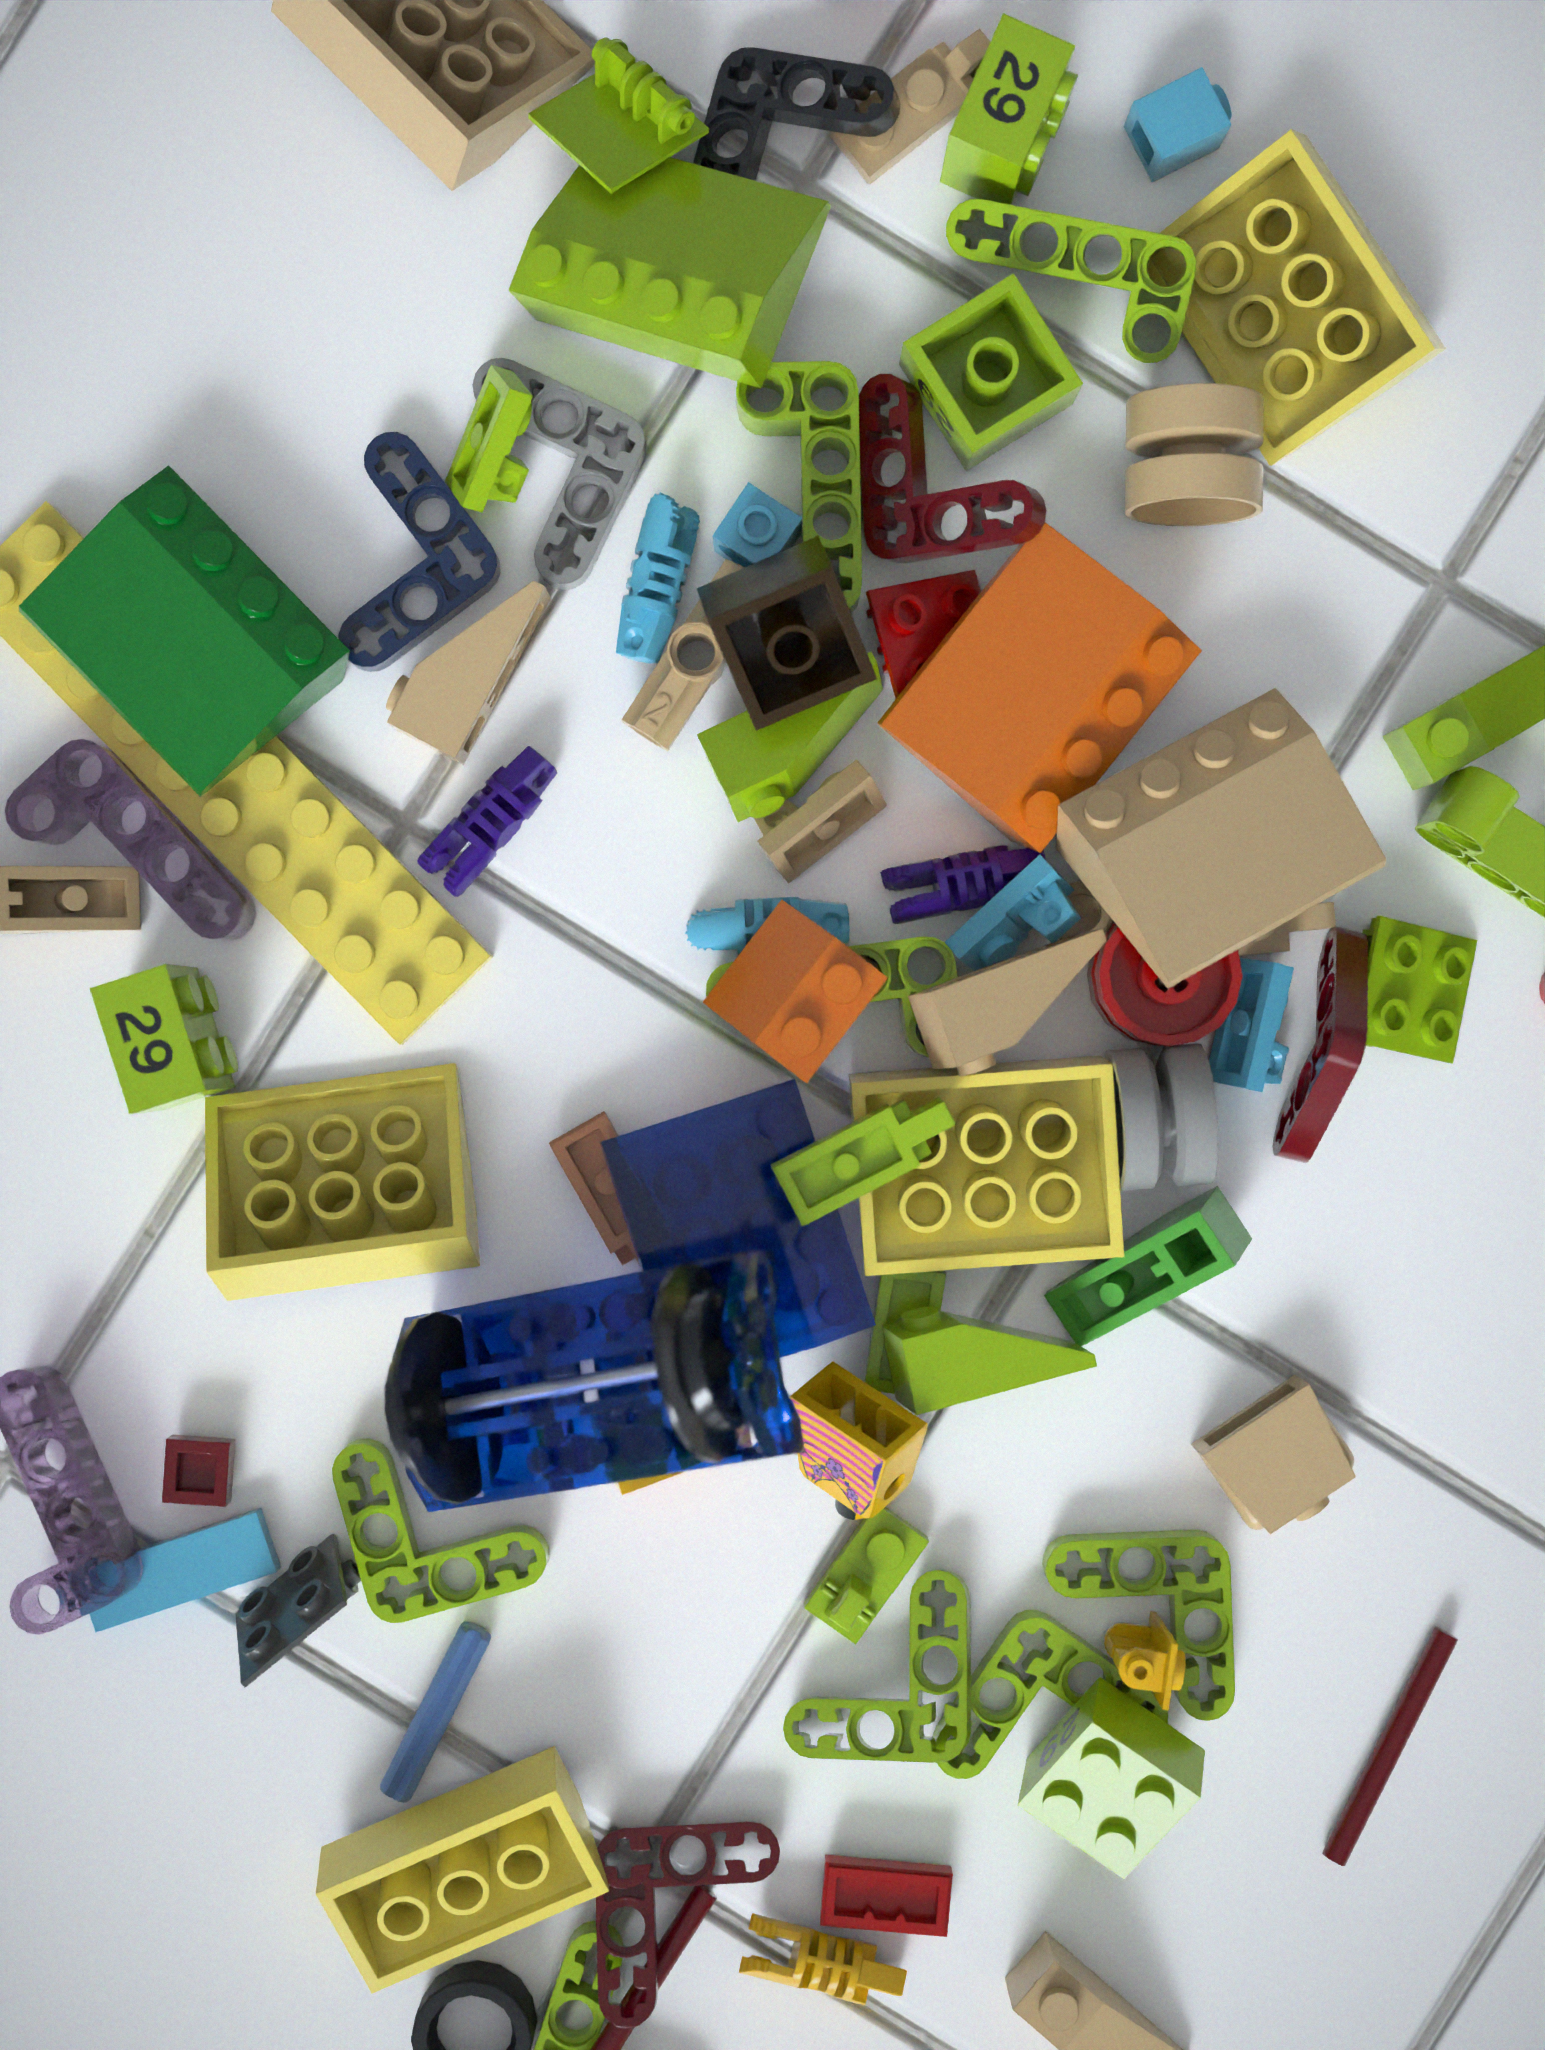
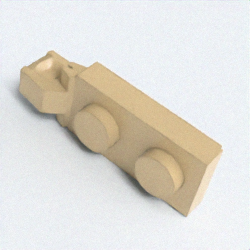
[829,28,990,185]

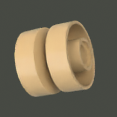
[1125,383,1264,526]

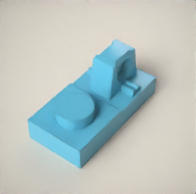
[945,855,1081,971]
[1209,958,1294,1093]

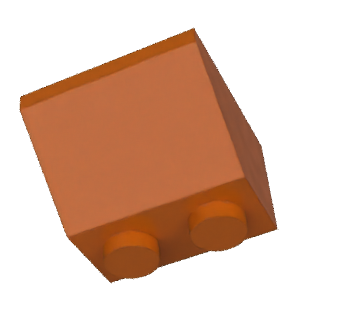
[703,899,888,1084]

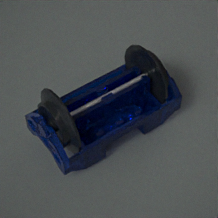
[384,1250,805,1512]

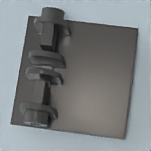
[235,1533,361,1688]

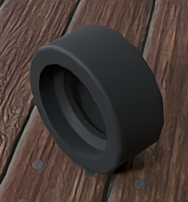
[411,1960,537,2050]

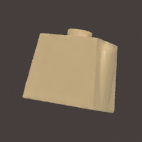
[1191,1375,1356,1535]

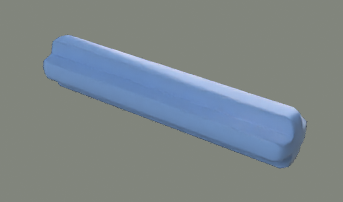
[380,1621,491,1803]

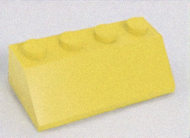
[315,1746,609,1994]

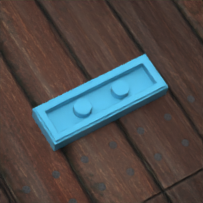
[76,1508,281,1633]

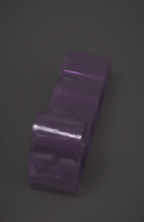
[4,739,256,941]
[0,1365,144,1635]

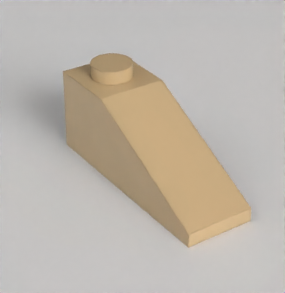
[386,580,551,765]
[0,866,141,934]
[908,928,1107,1076]
[1005,1931,1184,2050]

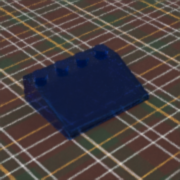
[599,1079,876,1364]

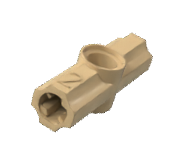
[621,559,745,752]

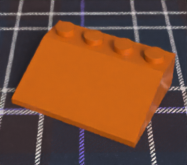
[877,522,1202,853]

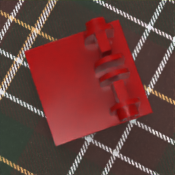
[865,569,981,703]

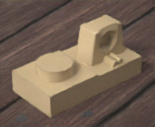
[754,759,888,884]

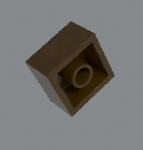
[696,536,877,731]

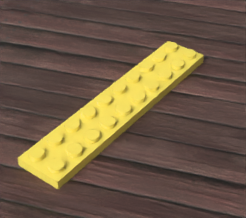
[0,501,493,1045]

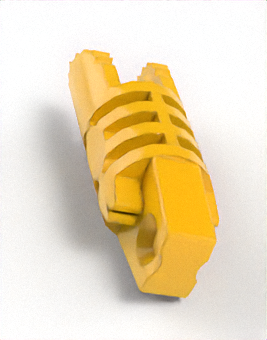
[738,1913,907,2005]

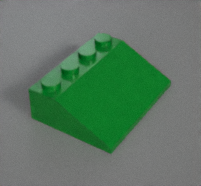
[19,465,350,797]

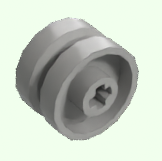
[1104,1043,1219,1191]

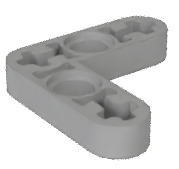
[472,357,647,590]

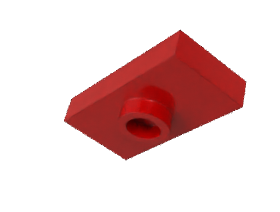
[820,1854,953,1937]

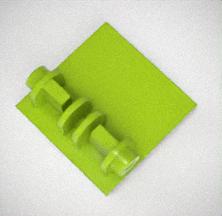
[528,37,709,194]
[1362,915,1478,1064]

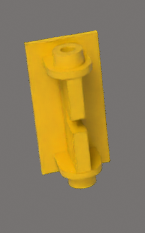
[1104,1611,1185,1711]

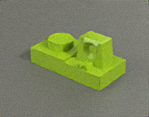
[445,364,533,513]
[804,1507,929,1645]

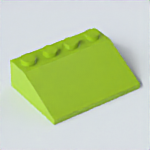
[508,157,831,388]

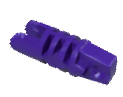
[417,746,558,897]
[880,845,1047,924]

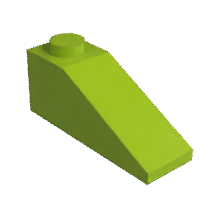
[1382,645,1545,791]
[697,651,883,823]
[882,1307,1097,1416]

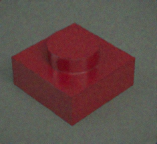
[162,1434,236,1507]

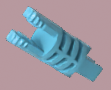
[616,492,700,664]
[685,896,850,955]

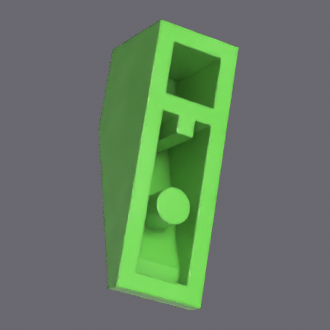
[1044,1185,1253,1347]

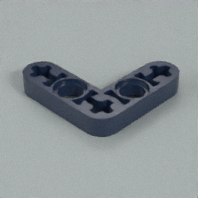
[338,432,501,672]

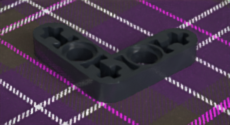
[693,47,900,181]

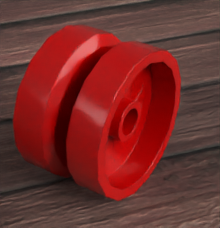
[1087,922,1243,1046]

